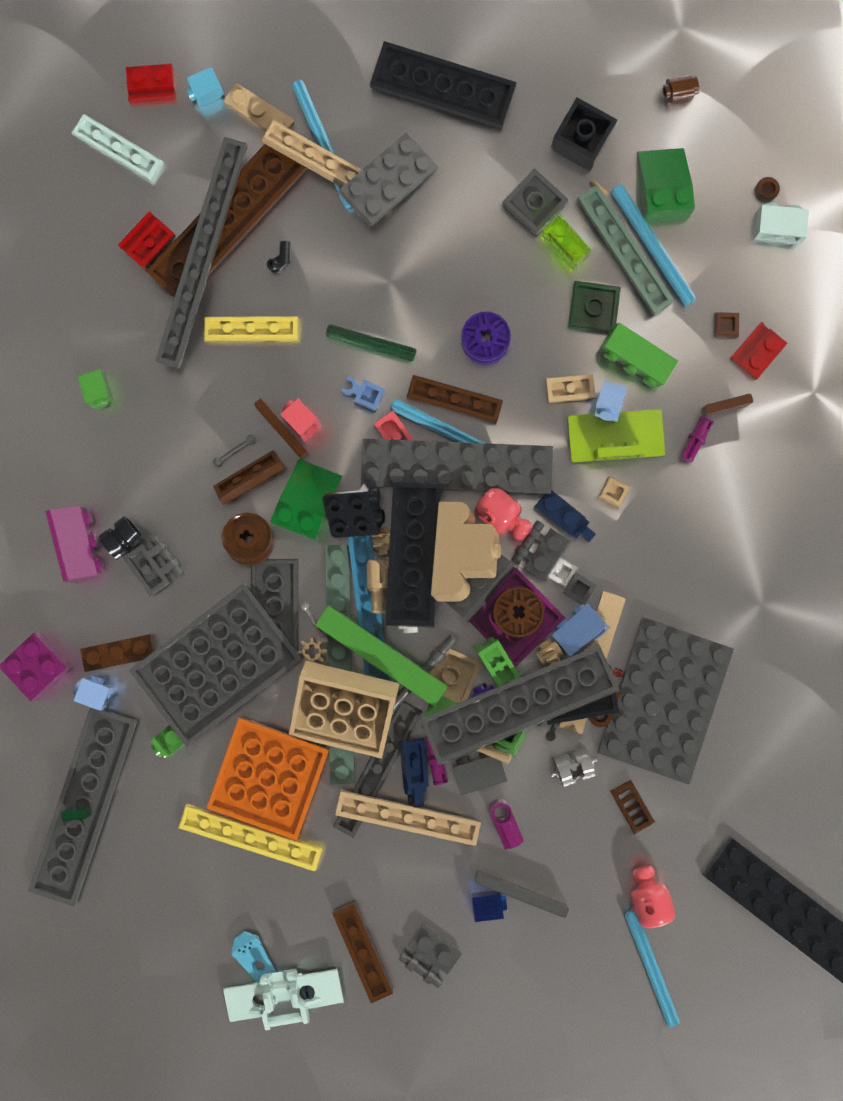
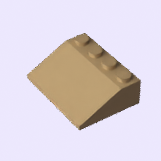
[289,661,400,759]

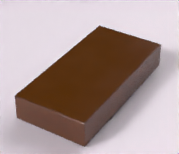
[701,393,754,417]

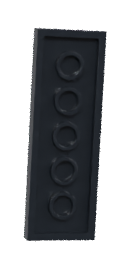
[370,41,517,129]
[385,482,441,628]

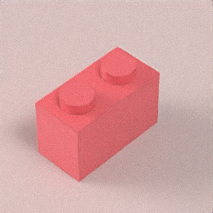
[280,398,321,442]

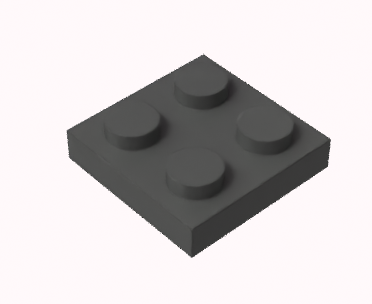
[502,168,569,235]

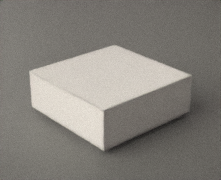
[548,557,578,588]

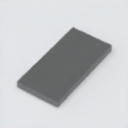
[251,559,299,652]

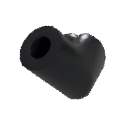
[266,241,291,273]

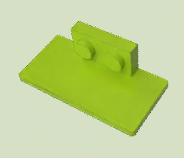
[568,409,665,463]

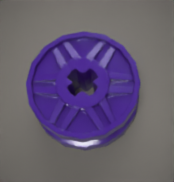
[461,312,511,365]

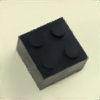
[551,97,618,169]

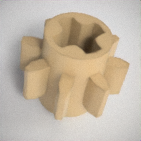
[372,527,391,557]
[298,637,328,663]
[536,638,566,667]

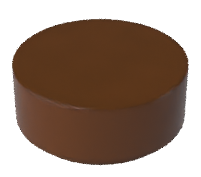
[755,177,780,202]

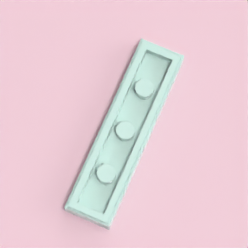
[71,113,164,183]

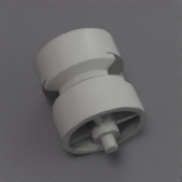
[551,746,597,787]

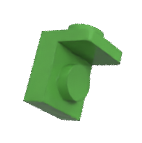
[150,725,184,758]

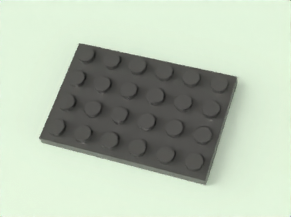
[129,583,302,748]
[597,618,734,785]

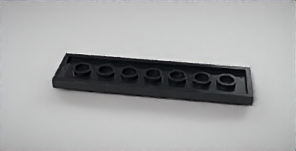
[702,837,843,983]

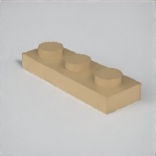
[223,83,295,131]

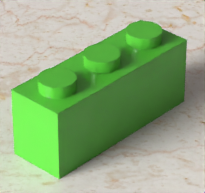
[599,322,678,388]

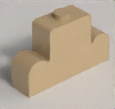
[431,502,501,602]

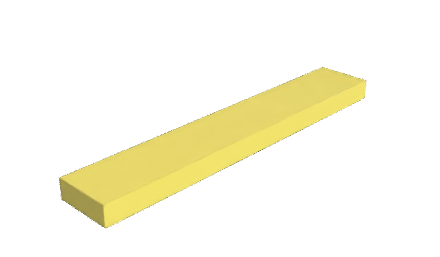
[178,804,323,871]

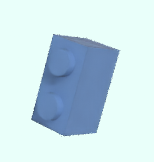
[552,604,611,657]

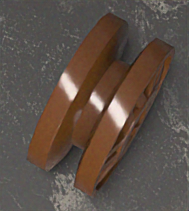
[221,512,275,566]
[492,587,544,638]

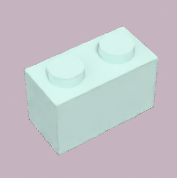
[754,203,809,244]

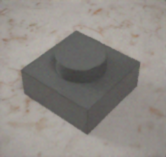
[563,573,597,605]

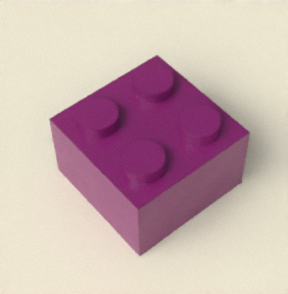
[0,633,73,701]

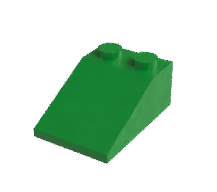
[637,148,695,221]
[270,459,343,542]

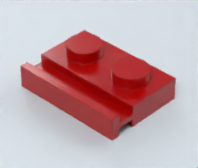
[126,63,176,103]
[118,211,176,270]
[730,322,788,380]

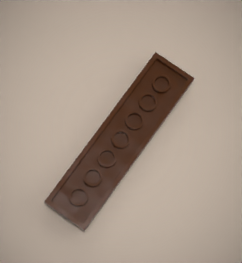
[146,144,308,298]

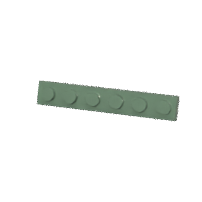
[577,185,674,315]

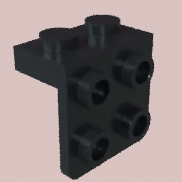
[323,479,385,538]

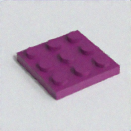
[470,567,565,667]

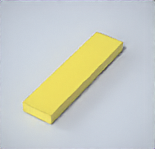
[204,316,298,342]

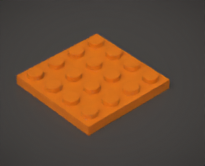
[207,717,330,841]

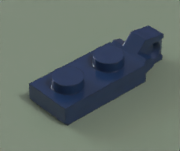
[534,490,596,542]
[399,738,429,807]

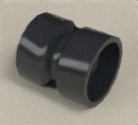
[98,516,144,560]

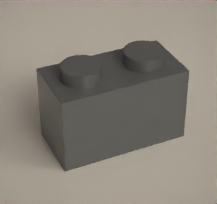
[452,752,507,796]

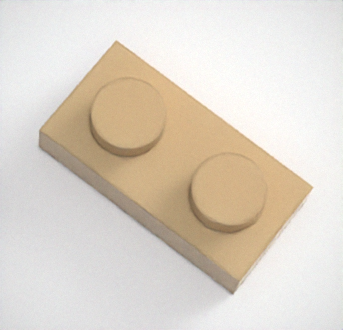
[545,374,596,403]

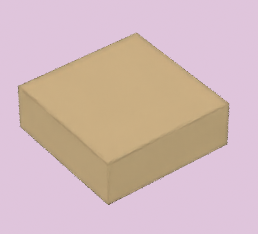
[598,476,631,508]

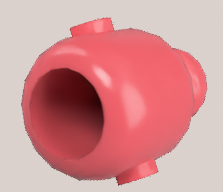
[475,488,533,541]
[631,865,675,928]

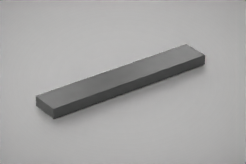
[332,701,423,838]

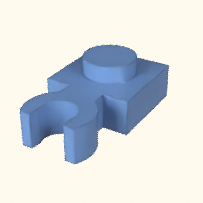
[341,376,385,412]

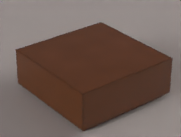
[714,312,739,338]

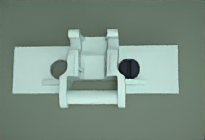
[223,969,344,1031]

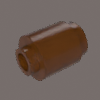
[663,74,699,103]

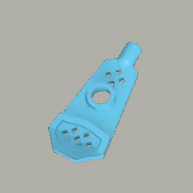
[231,931,276,982]

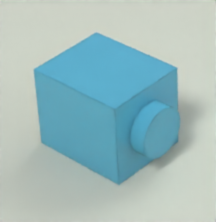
[186,67,225,108]

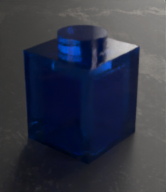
[471,890,507,922]

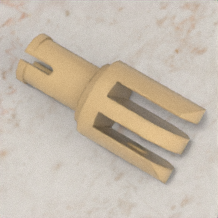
[366,560,389,613]

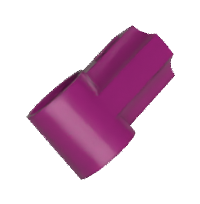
[489,799,524,850]

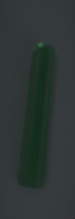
[326,324,417,361]

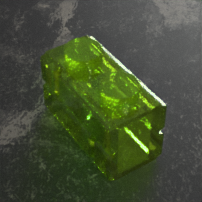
[541,215,592,271]

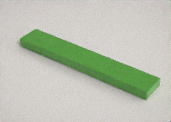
[316,605,448,707]

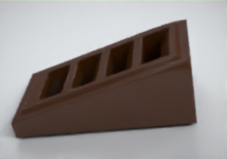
[610,780,655,835]

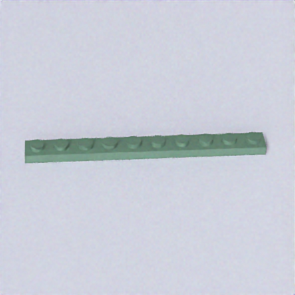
[325,545,355,785]

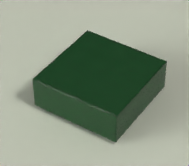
[61,806,92,821]

